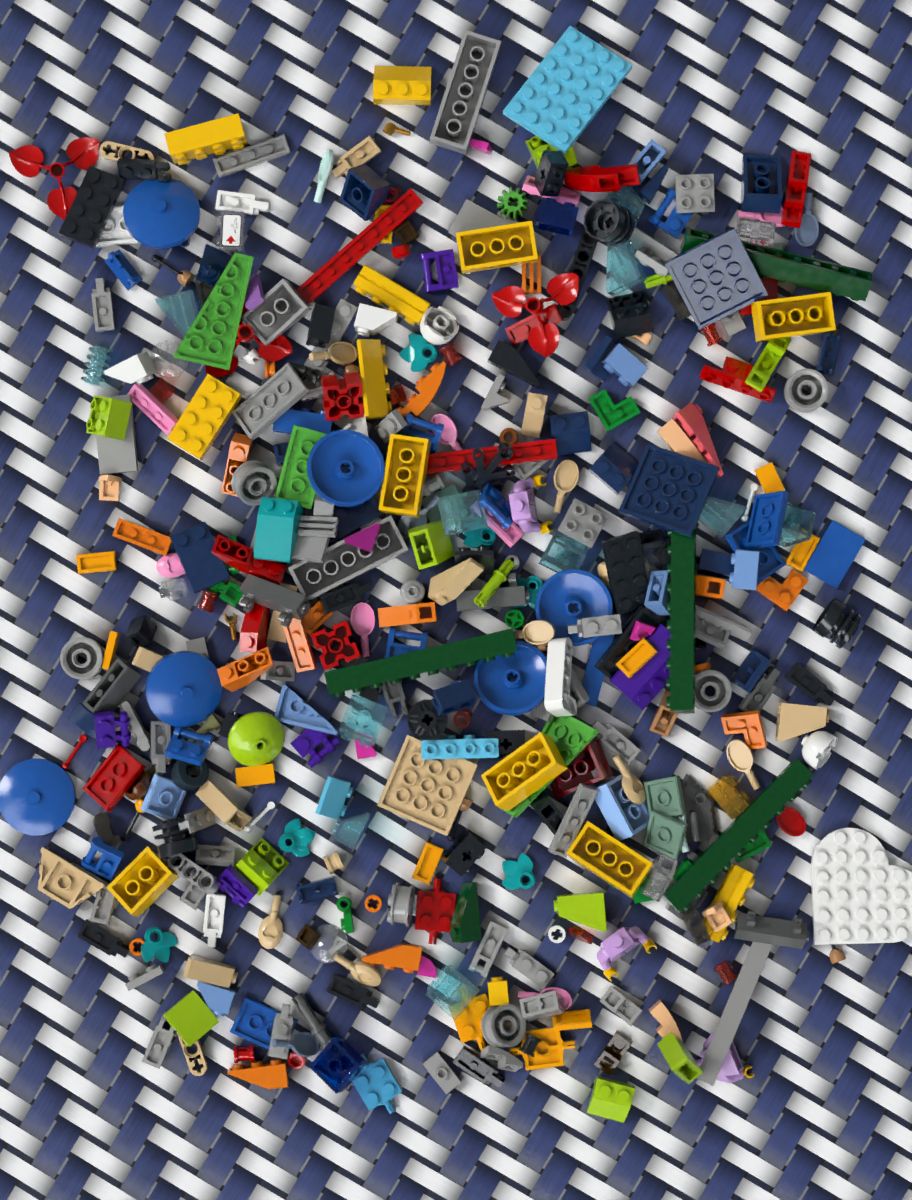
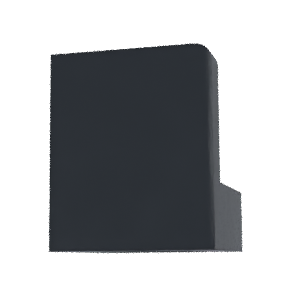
[125,615,157,648]

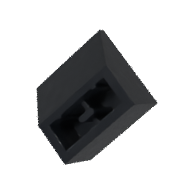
[607,291,654,339]
[455,547,494,575]

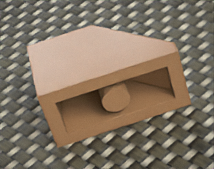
[650,690,679,737]

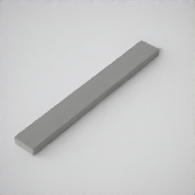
[696,942,772,1086]

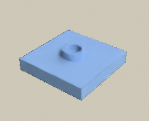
[140,774,187,819]

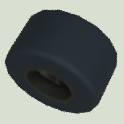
[171,760,209,791]

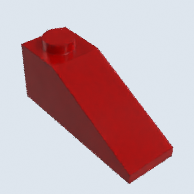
[239,603,269,652]

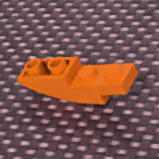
[397,361,446,420]

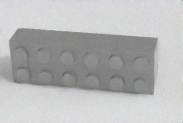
[430,30,501,155]
[288,515,409,601]

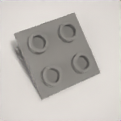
[675,174,715,214]
[558,498,608,548]

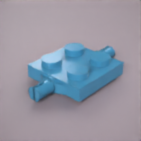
[350,1053,403,1114]

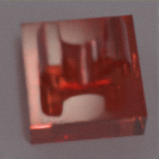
[149,377,176,405]

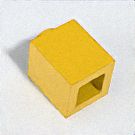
[487,977,509,1006]

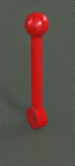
[62,735,87,770]

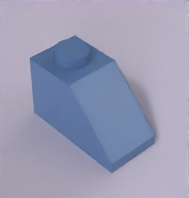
[644,570,671,616]
[197,981,236,1016]

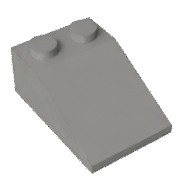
[241,279,312,346]

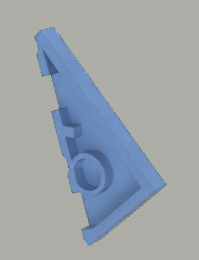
[274,685,339,736]

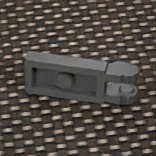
[382,681,408,719]

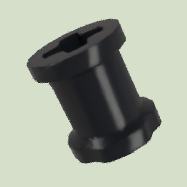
[519,1032,542,1057]

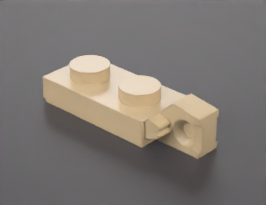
[331,136,381,179]

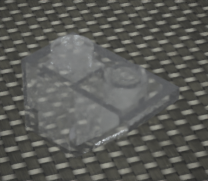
[642,853,678,902]

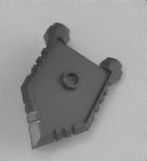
[680,774,719,854]

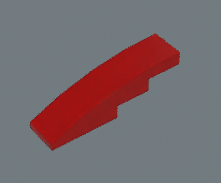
[781,150,811,228]

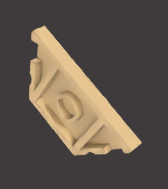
[38,847,106,909]

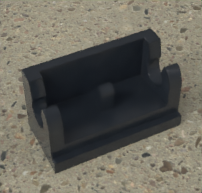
[306,303,336,348]

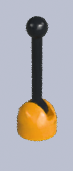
[122,798,145,841]

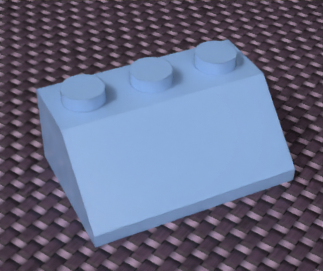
[595,774,650,841]

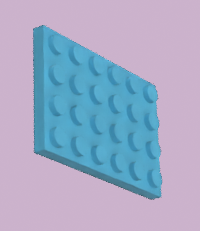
[503,26,632,154]

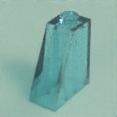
[606,238,647,296]
[155,289,199,337]
[699,496,747,539]

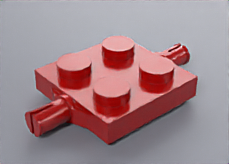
[414,878,456,944]

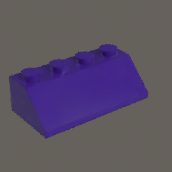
[609,624,670,711]

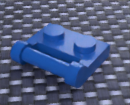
[648,188,693,239]
[401,413,444,454]
[478,483,513,529]
[385,627,428,658]
[165,726,214,766]
[81,837,124,880]

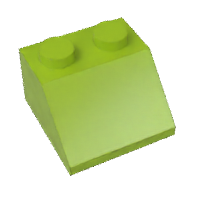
[587,1075,635,1123]

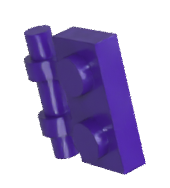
[94,711,131,749]
[290,729,341,768]
[217,864,258,908]

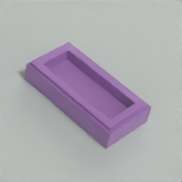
[245,273,265,311]

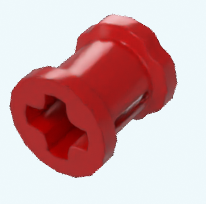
[234,1045,255,1063]

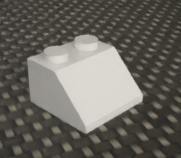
[354,303,398,337]
[104,351,157,385]

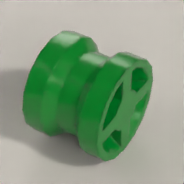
[505,609,524,629]

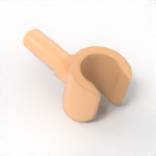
[629,333,652,345]

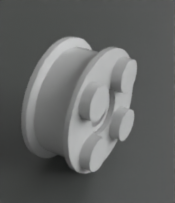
[784,369,828,413]
[231,460,277,506]
[60,637,104,679]
[695,670,732,712]
[387,882,415,927]
[481,1004,526,1048]

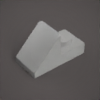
[481,373,510,411]
[260,661,295,681]

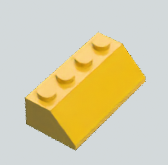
[357,339,392,420]

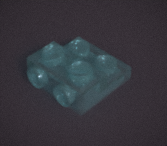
[339,694,388,747]
[425,965,480,1020]

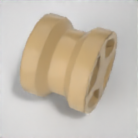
[323,851,345,874]

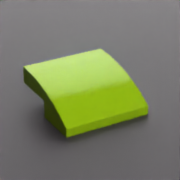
[163,990,219,1047]

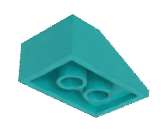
[254,497,304,563]

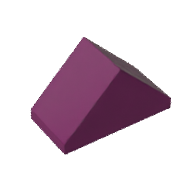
[344,522,381,553]

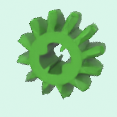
[497,187,529,220]

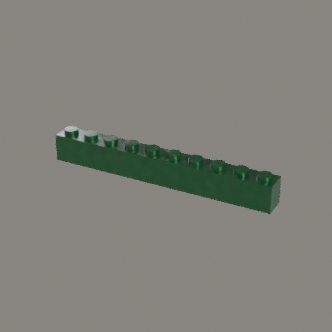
[680,227,873,301]
[666,527,696,713]
[324,628,518,698]
[661,759,813,913]

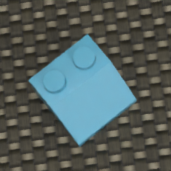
[315,775,353,820]

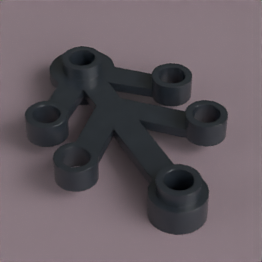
[461,442,515,502]

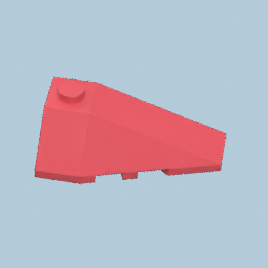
[672,402,724,478]

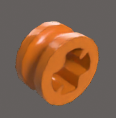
[265,361,276,379]
[365,894,382,912]
[129,938,145,956]

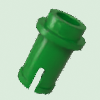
[670,859,692,880]

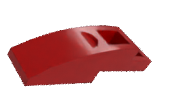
[564,164,641,192]
[211,534,287,585]

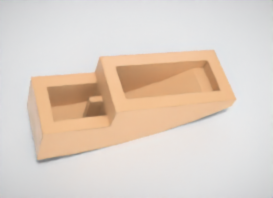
[656,419,707,463]
[648,1000,683,1042]

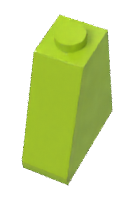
[553,891,607,932]
[657,1032,703,1084]

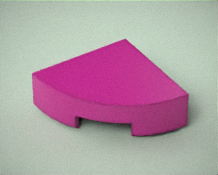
[469,138,492,155]
[630,621,655,641]
[355,740,377,759]
[417,955,437,978]

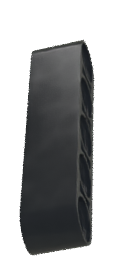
[557,231,598,321]

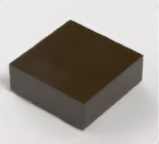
[393,220,419,245]
[295,924,322,950]

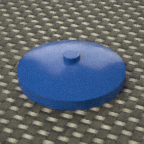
[123,179,200,249]
[307,430,385,507]
[535,569,612,646]
[474,640,547,716]
[145,651,222,727]
[0,758,76,836]

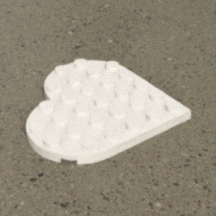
[811,828,912,945]

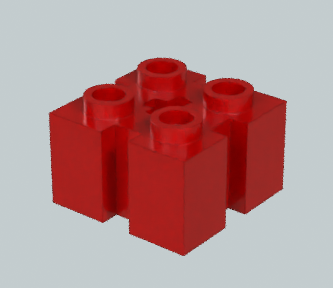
[321,372,364,421]
[311,620,361,671]

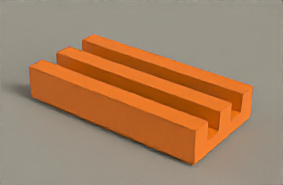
[522,255,541,294]

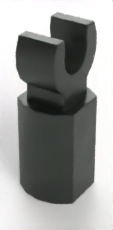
[290,362,321,383]

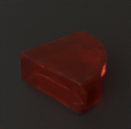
[391,383,407,405]
[567,926,594,944]

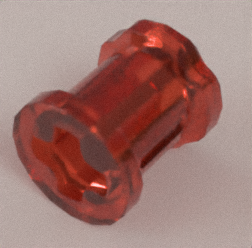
[700,322,723,347]
[439,342,462,367]
[196,590,219,613]
[453,711,471,728]
[713,960,738,985]

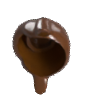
[125,770,152,800]

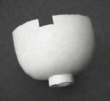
[420,306,459,345]
[801,731,838,770]

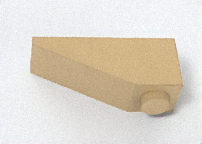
[428,558,484,606]

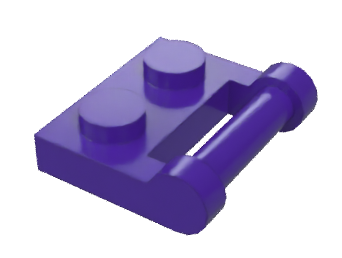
[419,249,459,293]

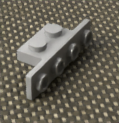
[627,227,679,276]
[695,605,752,649]

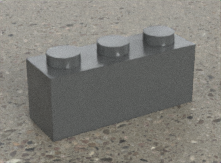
[82,658,141,714]

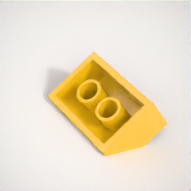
[373,66,432,105]
[106,846,179,917]

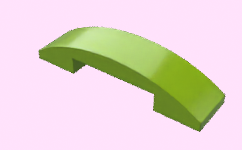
[745,338,792,392]

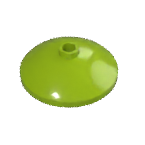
[228,712,285,767]

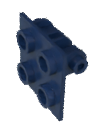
[196,244,232,287]

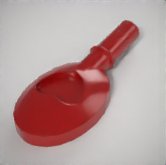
[776,807,806,837]

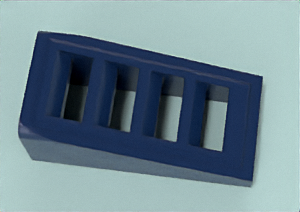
[639,164,669,205]

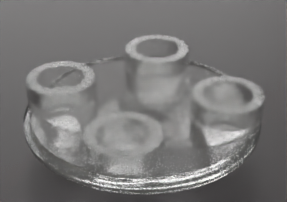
[150,340,188,378]
[311,924,348,963]

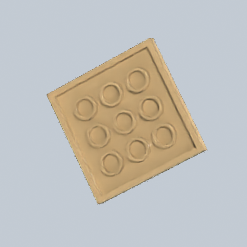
[377,735,478,836]

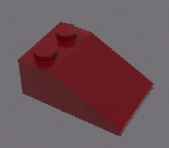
[550,740,613,799]

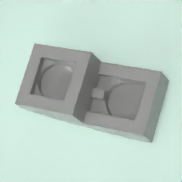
[600,986,643,1026]
[480,1045,523,1072]

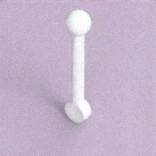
[741,483,758,522]
[244,802,275,832]

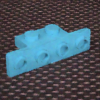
[421,735,499,760]

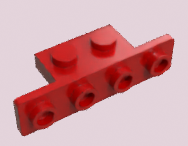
[699,356,776,402]

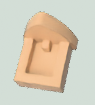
[99,475,122,501]
[701,901,732,933]

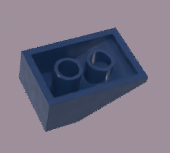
[741,154,783,214]
[170,522,230,593]

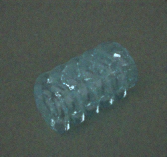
[81,345,113,387]

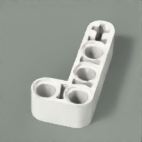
[544,637,577,717]

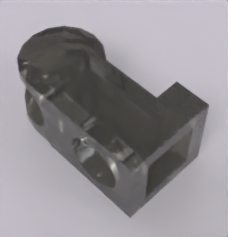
[93,812,124,846]
[679,906,711,946]

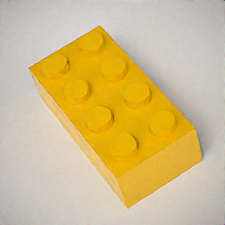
[164,113,248,165]
[456,221,538,274]
[751,292,836,342]
[167,374,242,461]
[378,434,431,518]
[481,732,568,811]
[566,821,653,898]

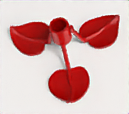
[9,137,99,220]
[492,273,579,357]
[206,301,293,377]

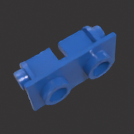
[105,249,143,290]

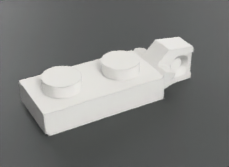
[215,190,270,215]
[203,893,226,948]

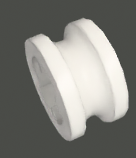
[548,925,566,943]

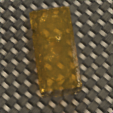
[706,775,750,820]

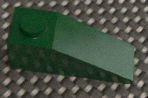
[450,882,482,943]

